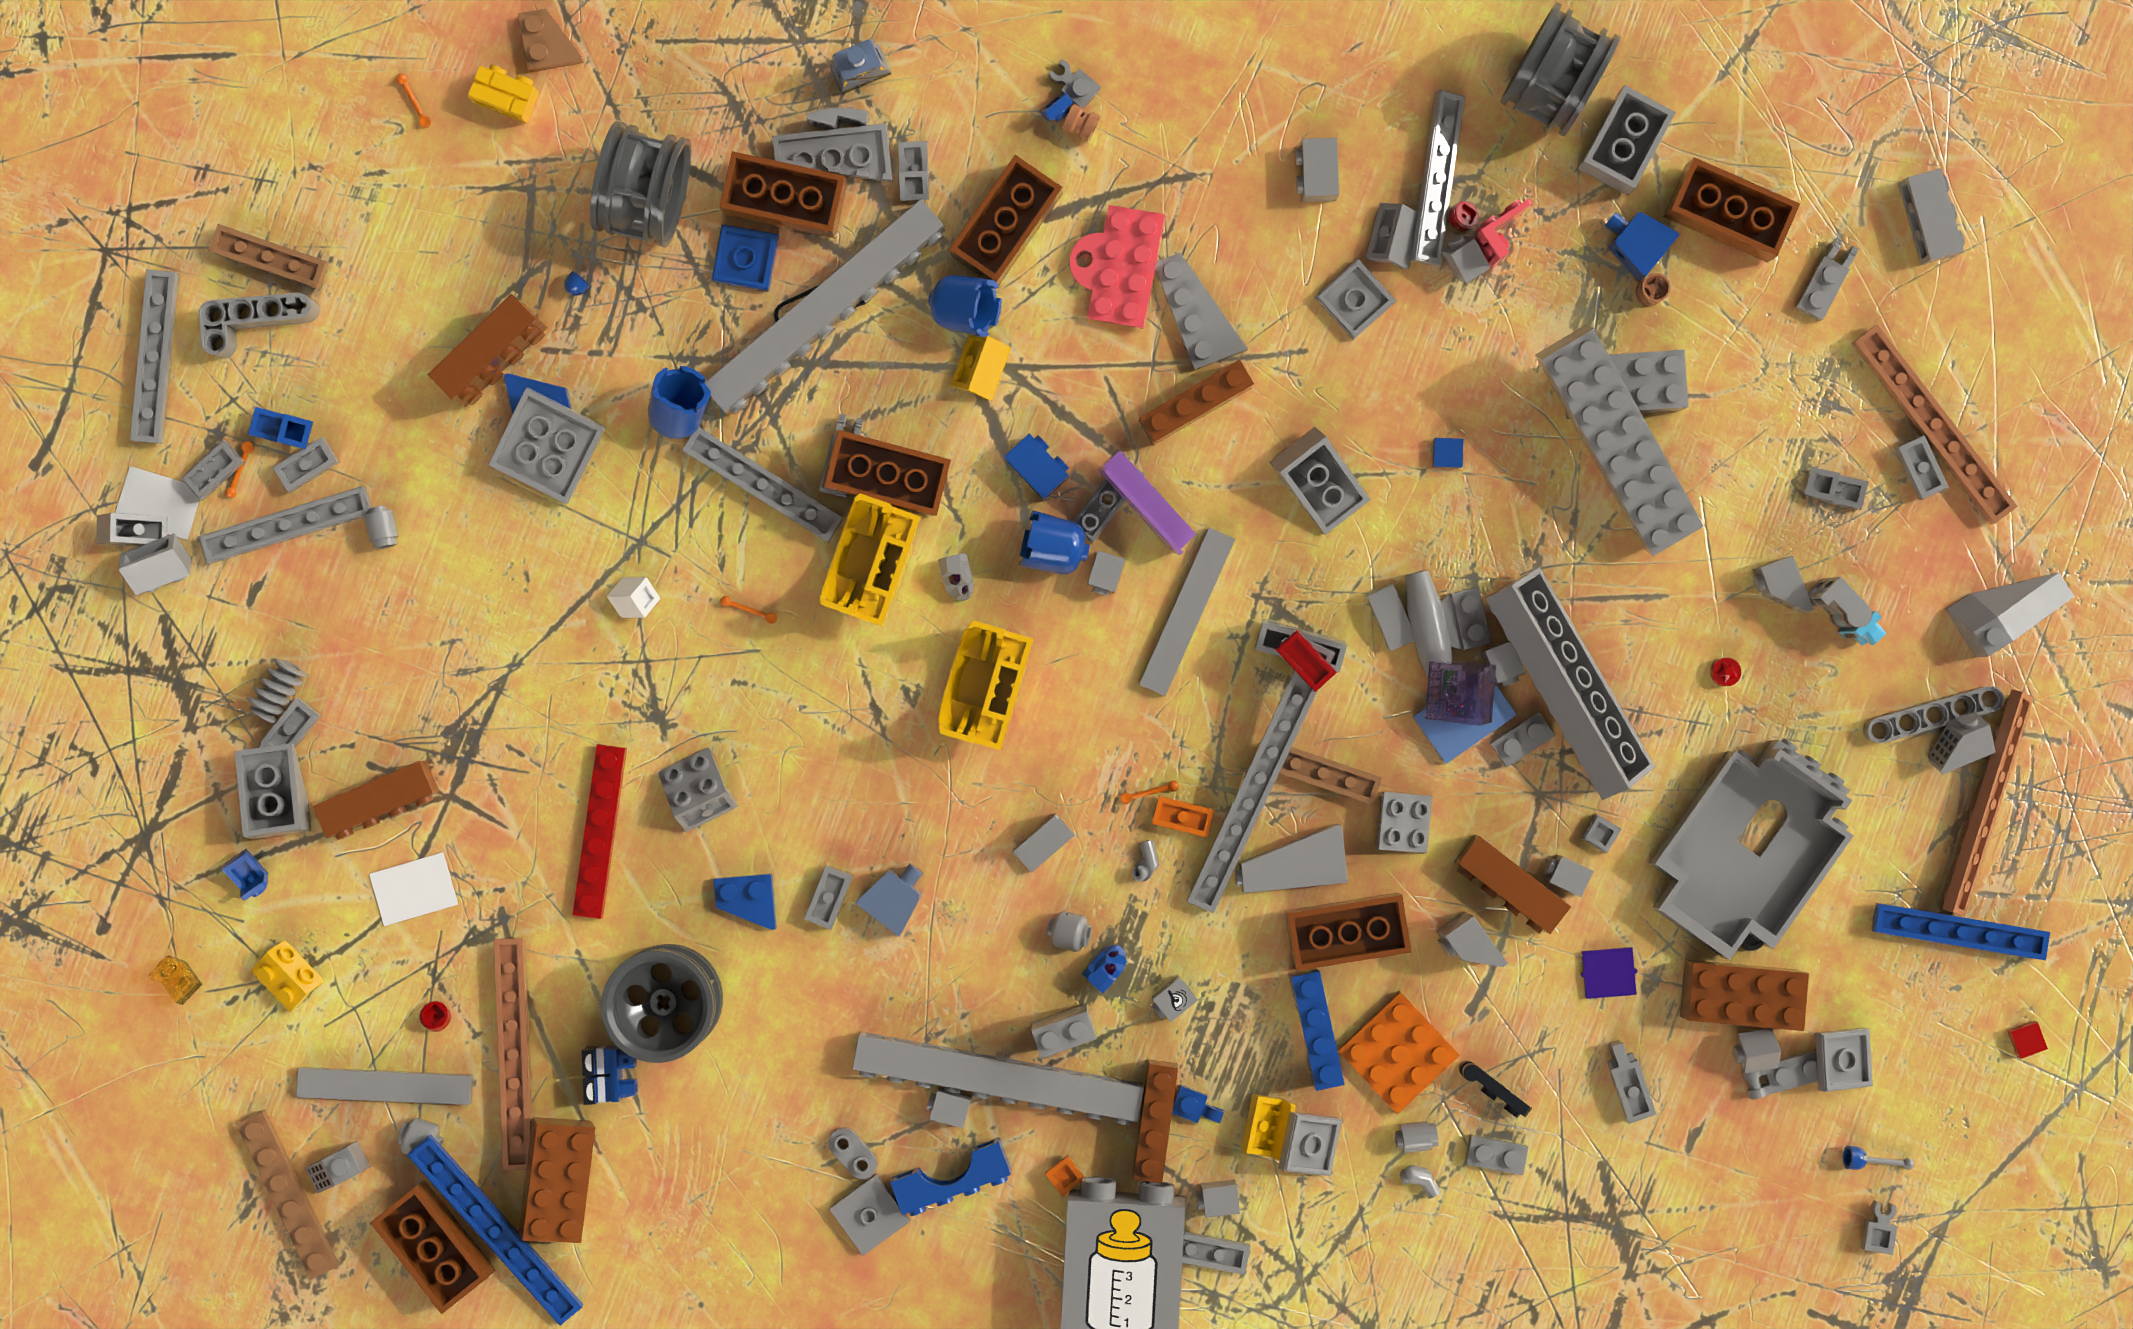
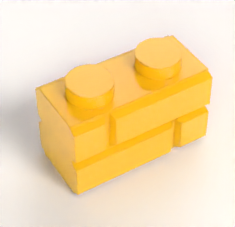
[468,64,539,123]

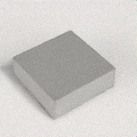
[1581,814,1622,854]

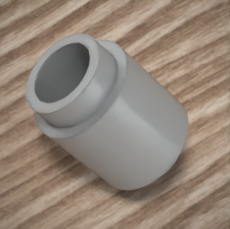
[364,506,399,549]
[1395,1121,1439,1154]

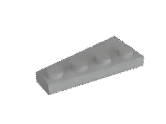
[772,123,893,182]
[1156,253,1248,371]

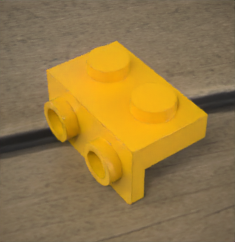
[251,941,323,1012]
[1241,1094,1296,1160]

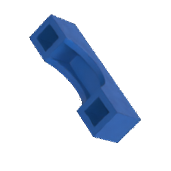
[1289,968,1345,1091]
[890,1137,1012,1216]

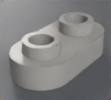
[829,1127,878,1179]

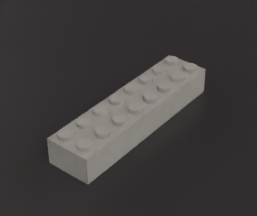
[1535,325,1704,556]
[1486,567,1655,800]

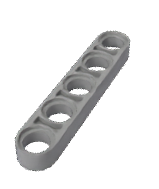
[1863,686,2004,743]

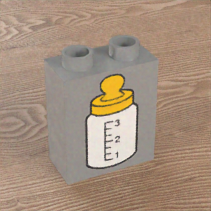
[1061,1177,1185,1329]

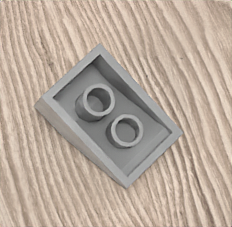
[1270,427,1370,535]
[234,743,311,839]

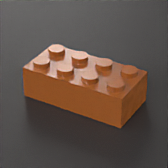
[719,151,848,239]
[949,155,1063,285]
[1663,157,1800,263]
[427,294,547,407]
[822,430,951,516]
[1285,892,1412,971]
[1680,959,1809,1031]
[518,1117,596,1243]
[370,1180,495,1314]

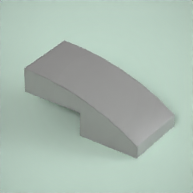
[807,108,871,130]
[898,141,929,201]
[1804,467,1869,511]
[1366,583,1414,651]

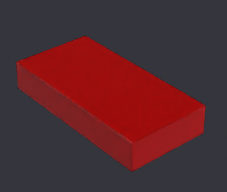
[1275,629,1337,692]

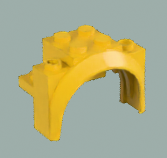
[820,493,921,627]
[938,620,1034,751]

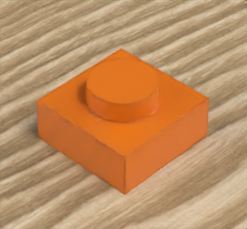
[1045,1154,1085,1197]

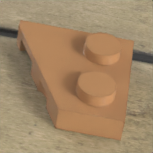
[518,9,584,72]

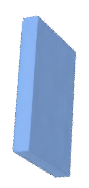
[1412,668,1517,764]

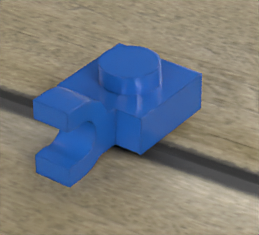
[1172,1085,1224,1124]

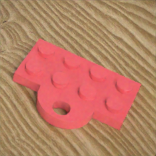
[1070,205,1166,329]

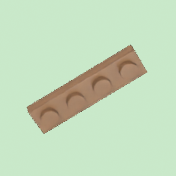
[208,224,329,290]
[1279,747,1382,805]

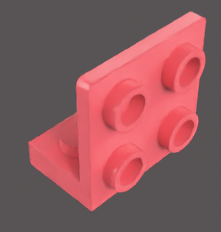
[1474,199,1532,269]

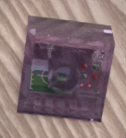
[1425,661,1496,726]

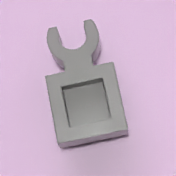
[1049,59,1101,110]
[1861,1200,1897,1255]

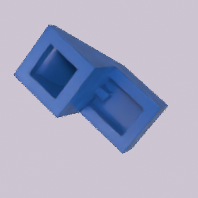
[248,407,313,449]

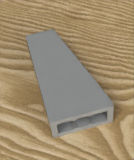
[1235,824,1348,893]

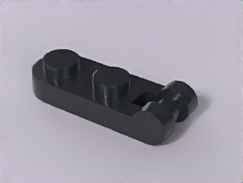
[1459,1060,1532,1118]

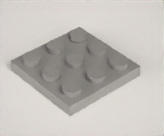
[488,387,606,504]

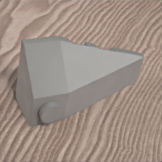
[1945,572,2075,657]

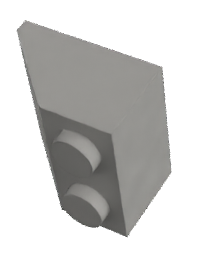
[1437,911,1508,967]

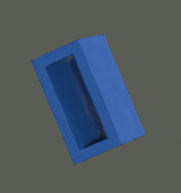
[1004,433,1069,501]

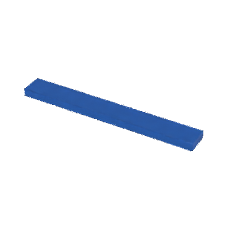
[407,1134,583,1326]

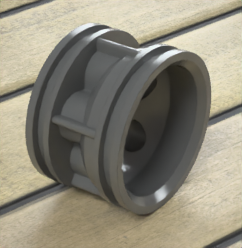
[1500,2,1621,137]
[590,121,692,248]
[601,944,723,1063]

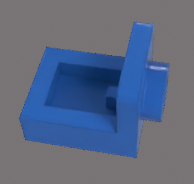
[222,849,268,901]

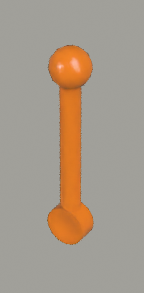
[396,73,431,128]
[225,441,254,498]
[720,596,777,624]
[1121,780,1179,804]

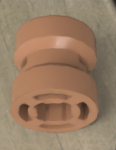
[1062,104,1100,142]
[1636,273,1671,306]

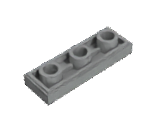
[1073,469,1145,543]

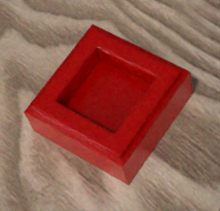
[2007,1021,2048,1059]

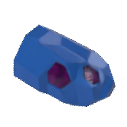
[1082,945,1127,993]

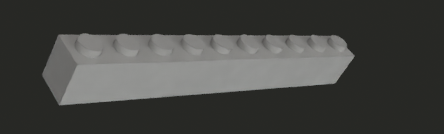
[705,199,945,415]
[853,1031,1144,1125]

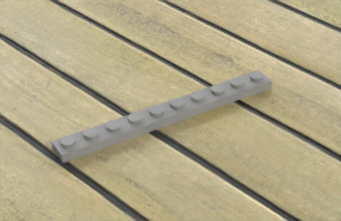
[1187,640,1335,913]

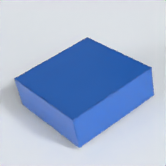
[1433,438,1464,468]

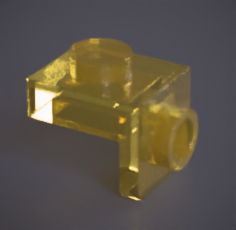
[149,956,203,1005]

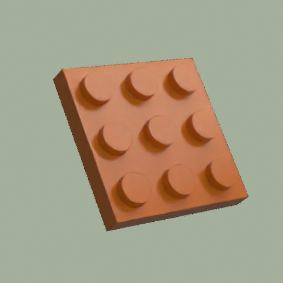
[1337,991,1460,1115]

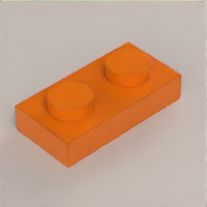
[1152,795,1215,838]

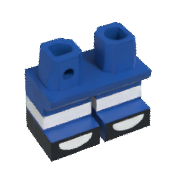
[581,1046,638,1105]

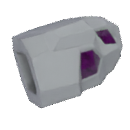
[938,553,974,601]

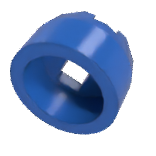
[564,270,590,296]

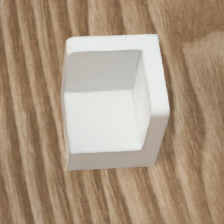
[607,577,661,618]

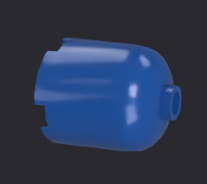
[928,275,1002,337]
[648,366,711,439]
[1019,511,1090,574]

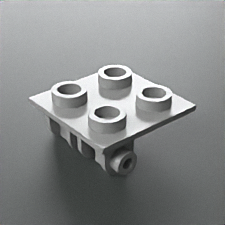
[1375,791,1432,853]

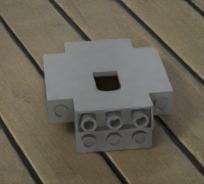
[1649,739,1854,960]

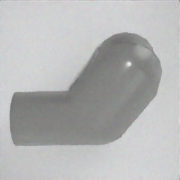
[1132,840,1159,882]
[1400,1165,1441,1199]

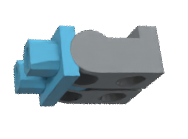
[1808,577,1886,645]

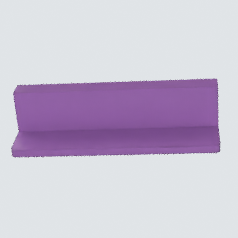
[1097,450,1196,555]

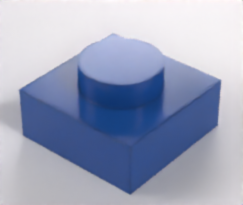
[1039,93,1074,122]

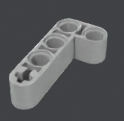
[199,293,320,359]

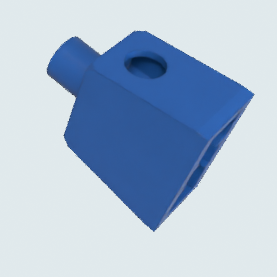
[1605,212,1680,281]

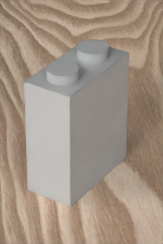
[1031,1003,1097,1058]

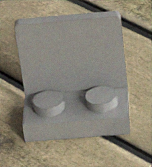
[658,748,738,832]

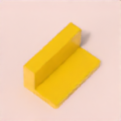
[950,334,1010,400]

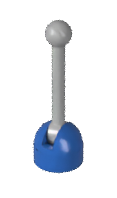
[1843,1146,1914,1170]

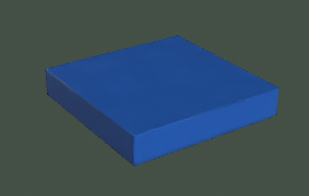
[712,224,779,292]

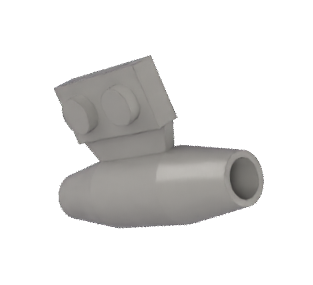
[1405,570,1491,687]

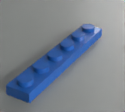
[1871,903,2050,961]

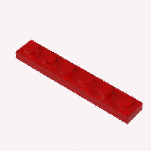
[572,744,627,919]

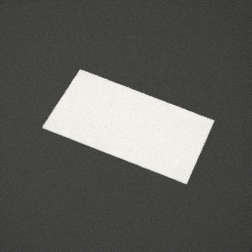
[115,466,200,540]
[369,852,458,926]

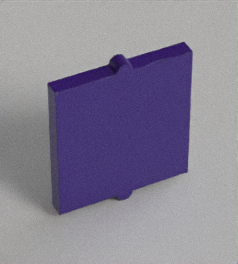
[1581,947,1638,999]

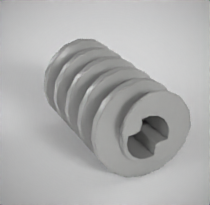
[246,658,308,723]

